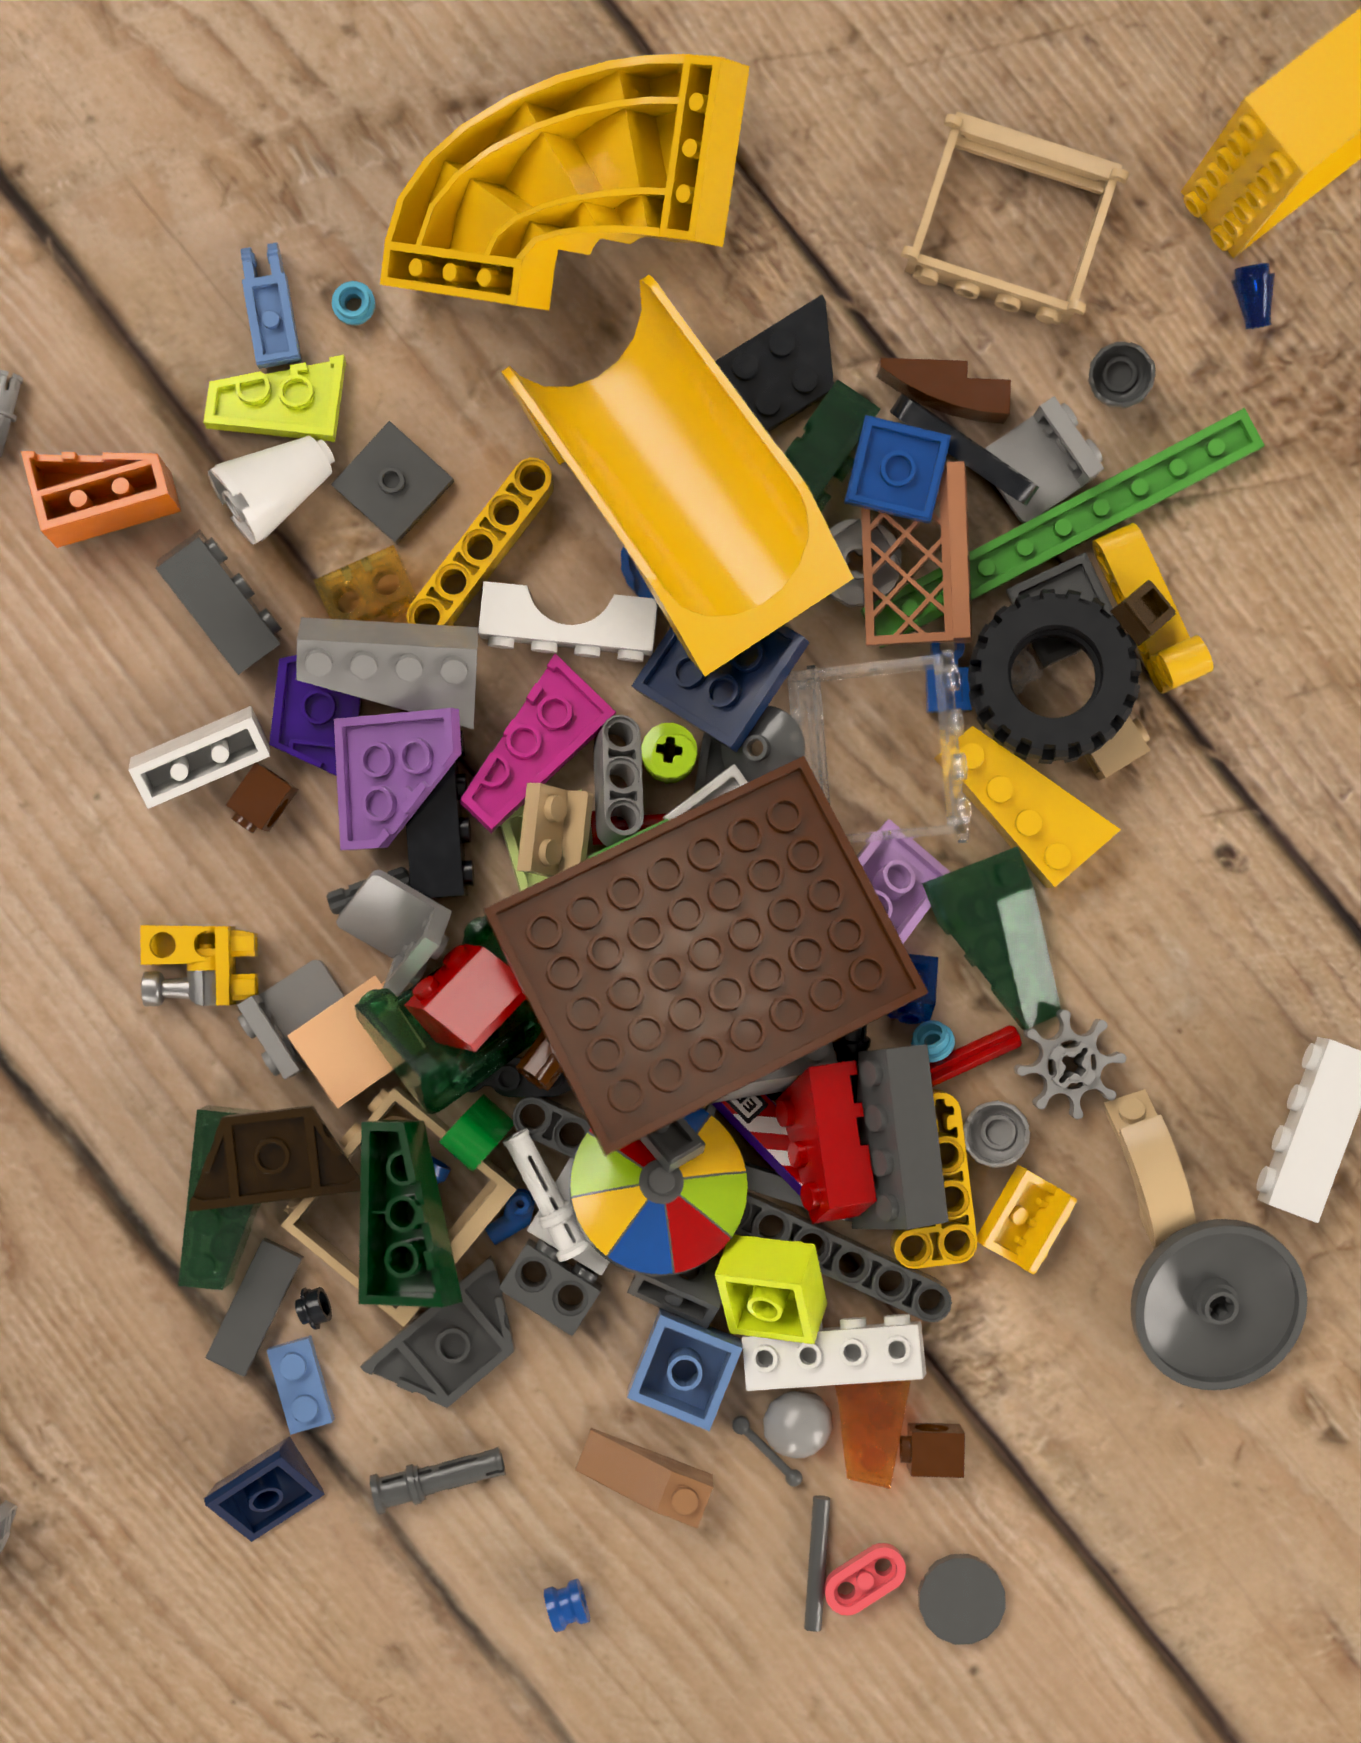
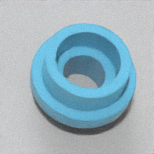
[332,281,375,325]
[911,1020,955,1062]

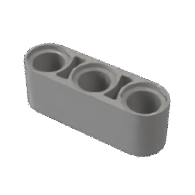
[593,715,644,847]

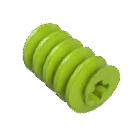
[641,722,697,784]

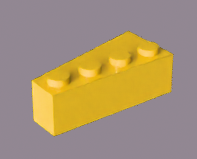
[934,726,1121,888]

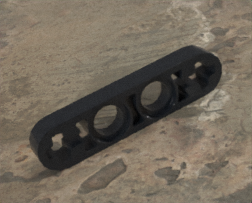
[890,393,1039,506]

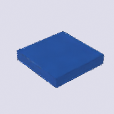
[844,415,951,524]

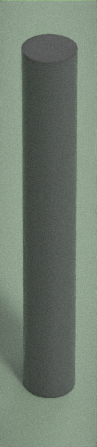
[804,1495,830,1632]

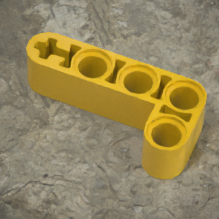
[1092,523,1214,694]
[890,1089,977,1269]

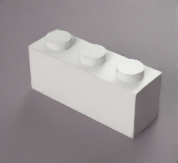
[128,706,270,809]

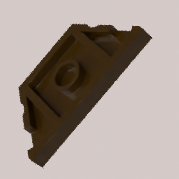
[189,1105,361,1212]

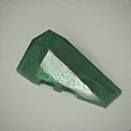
[922,846,1061,1030]

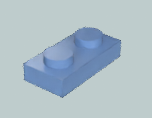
[266,1335,335,1435]

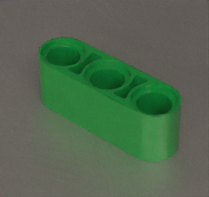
[439,1094,514,1172]

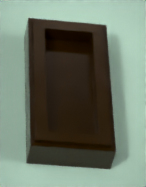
[1111,580,1176,646]

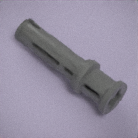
[370,1447,506,1515]

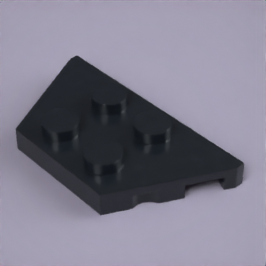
[715,295,834,433]

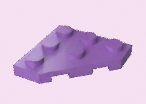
[334,708,461,850]

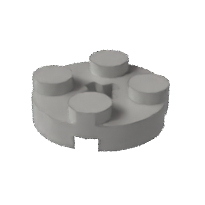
[828,519,901,607]

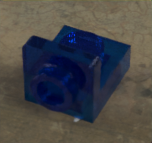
[887,954,938,1024]

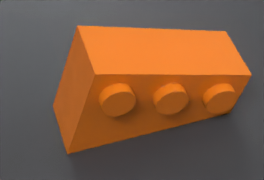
[21,451,181,548]

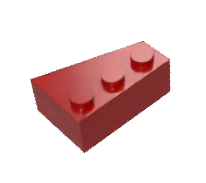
[775,1060,877,1224]

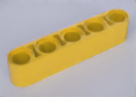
[407,457,554,626]

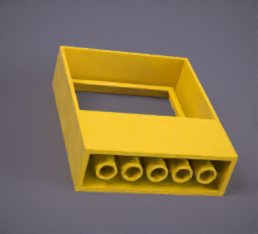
[1181,8,1361,259]

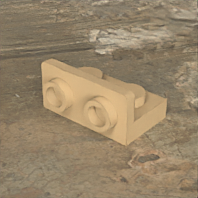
[517,783,593,877]

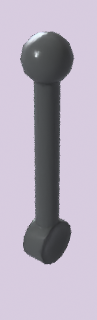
[732,1416,803,1487]

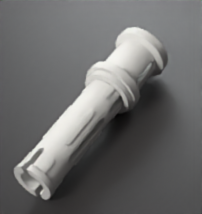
[502,1128,591,1262]

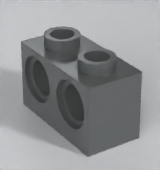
[498,1238,602,1336]

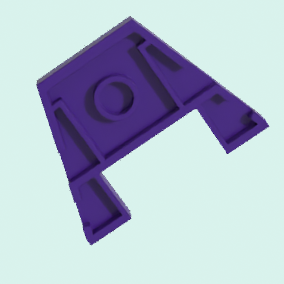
[269,655,362,776]

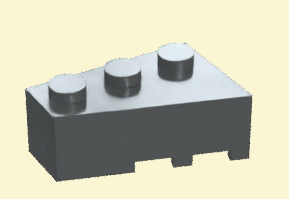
[155,529,282,675]

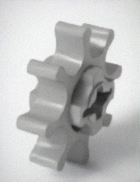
[1014,1009,1126,1119]

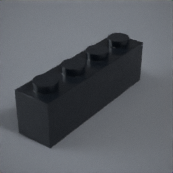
[406,730,475,899]

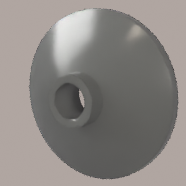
[721,706,805,782]

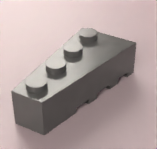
[852,1044,949,1230]

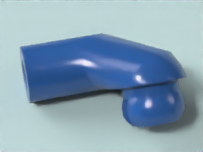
[485,1188,535,1245]

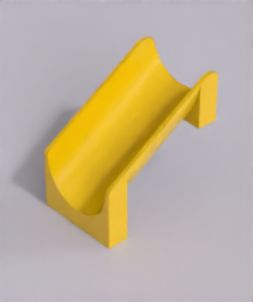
[501,275,854,676]

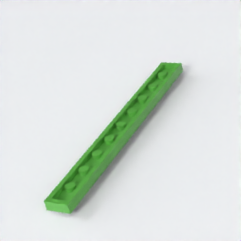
[861,408,1265,649]

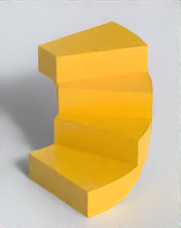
[380,54,750,311]

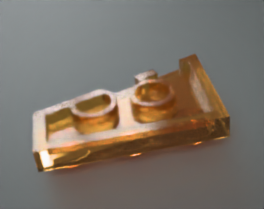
[835,1380,911,1489]

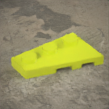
[203,355,346,442]

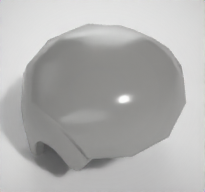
[963,1100,1031,1168]
[763,1391,833,1459]

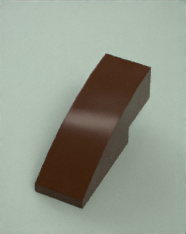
[877,358,1011,424]

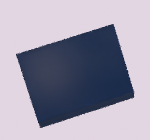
[204,1436,325,1542]

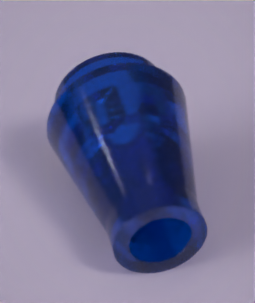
[1231,263,1275,330]

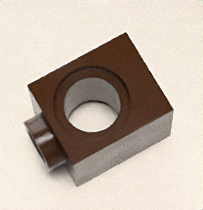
[226,762,299,833]
[899,1423,965,1478]

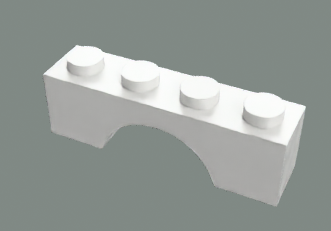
[478,581,658,662]

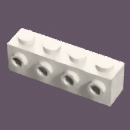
[1256,1037,1361,1223]
[742,1314,926,1391]

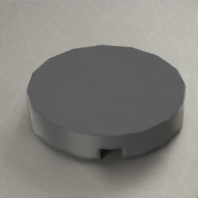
[918,1554,1006,1645]

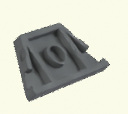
[360,1256,516,1408]

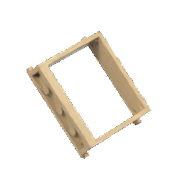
[901,111,1129,325]
[281,1078,520,1327]

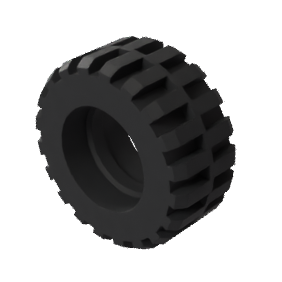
[968,588,1141,764]

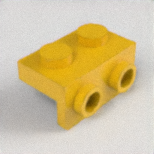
[977,1164,1077,1274]

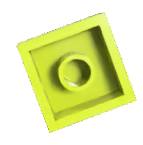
[715,1235,828,1344]

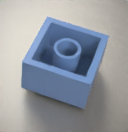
[627,1308,743,1431]

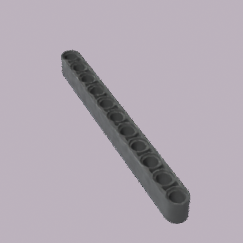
[512,1096,952,1322]

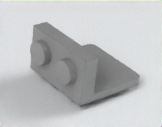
[985,396,1104,523]
[336,870,452,996]
[237,960,345,1080]

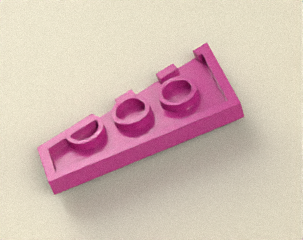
[460,653,616,834]

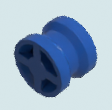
[544,1578,590,1633]

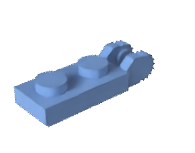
[241,243,302,369]

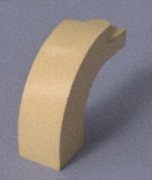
[1104,1089,1196,1249]

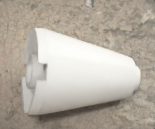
[208,436,335,545]

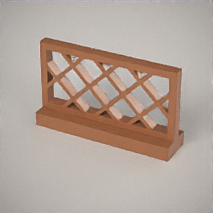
[861,461,973,647]

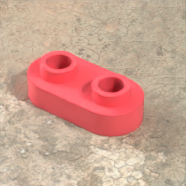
[824,1543,906,1616]

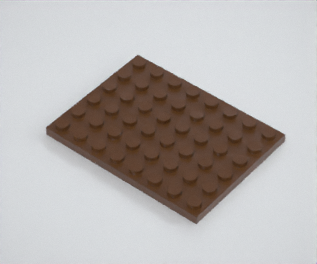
[483,756,929,1156]

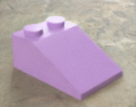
[857,819,954,944]

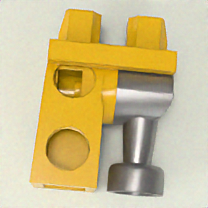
[140,925,259,1007]

